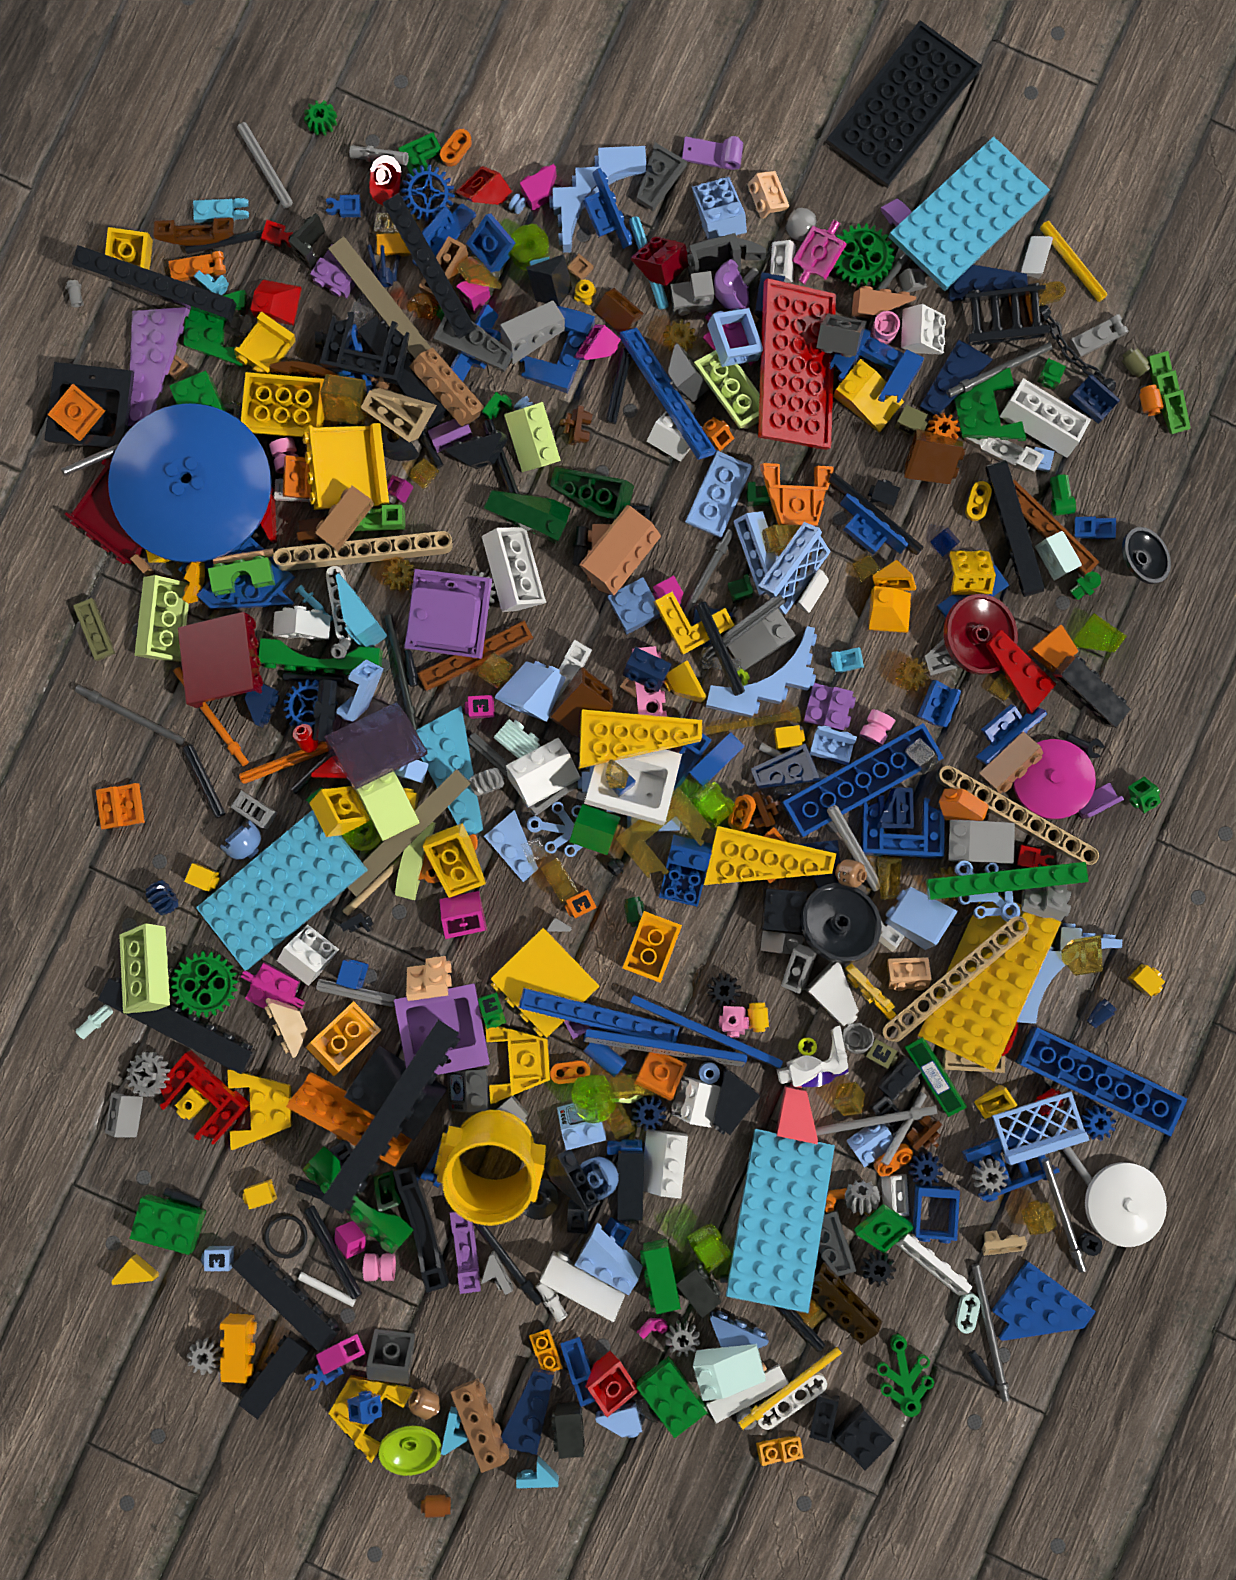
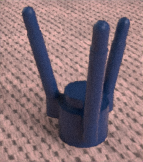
[368,244,401,287]

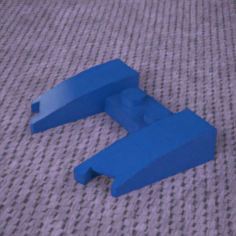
[520,306,595,394]
[829,329,924,403]
[861,796,944,859]

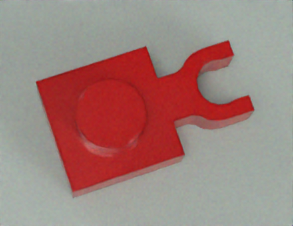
[261,220,293,247]
[1015,845,1054,868]

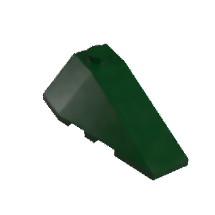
[550,467,634,519]
[483,490,571,544]

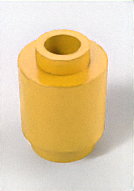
[747,1002,769,1032]

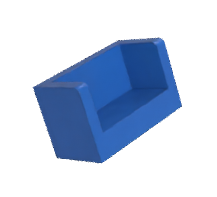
[336,959,369,990]

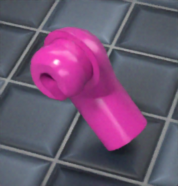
[637,1318,668,1339]

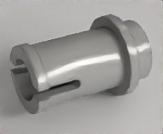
[65,280,84,307]
[331,638,351,659]

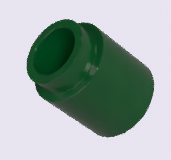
[624,896,645,927]

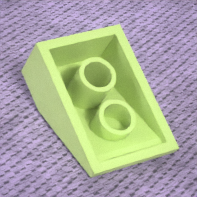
[353,765,419,841]

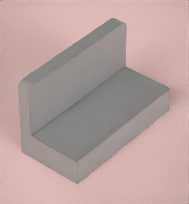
[105,1093,143,1137]

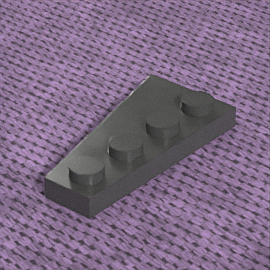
[433,316,513,373]

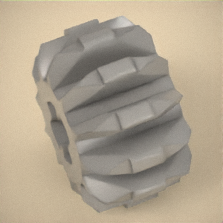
[469,768,504,796]
[972,1158,1008,1195]
[845,1179,880,1216]
[665,1320,700,1357]
[187,1337,223,1375]

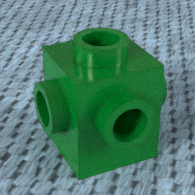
[1128,776,1161,813]

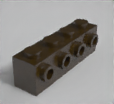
[811,1262,883,1346]

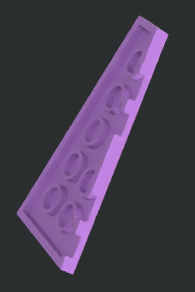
[128,307,190,428]

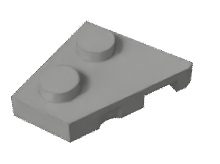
[923,639,960,677]

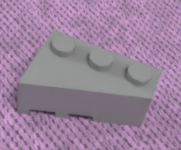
[500,301,565,365]

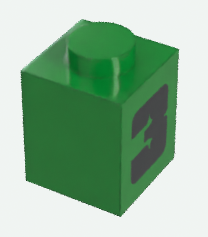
[478,993,506,1029]

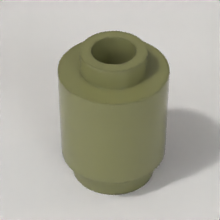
[1121,348,1150,378]

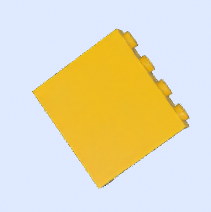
[303,423,389,510]
[491,928,600,1038]

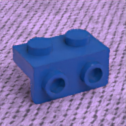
[917,680,961,727]

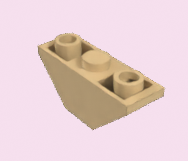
[265,998,307,1058]

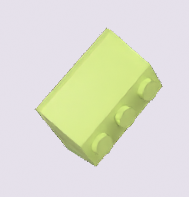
[504,402,561,472]

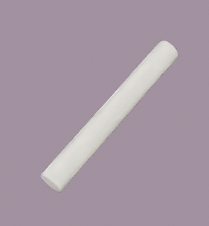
[298,1272,356,1307]

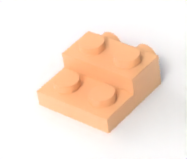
[406,956,452,1001]

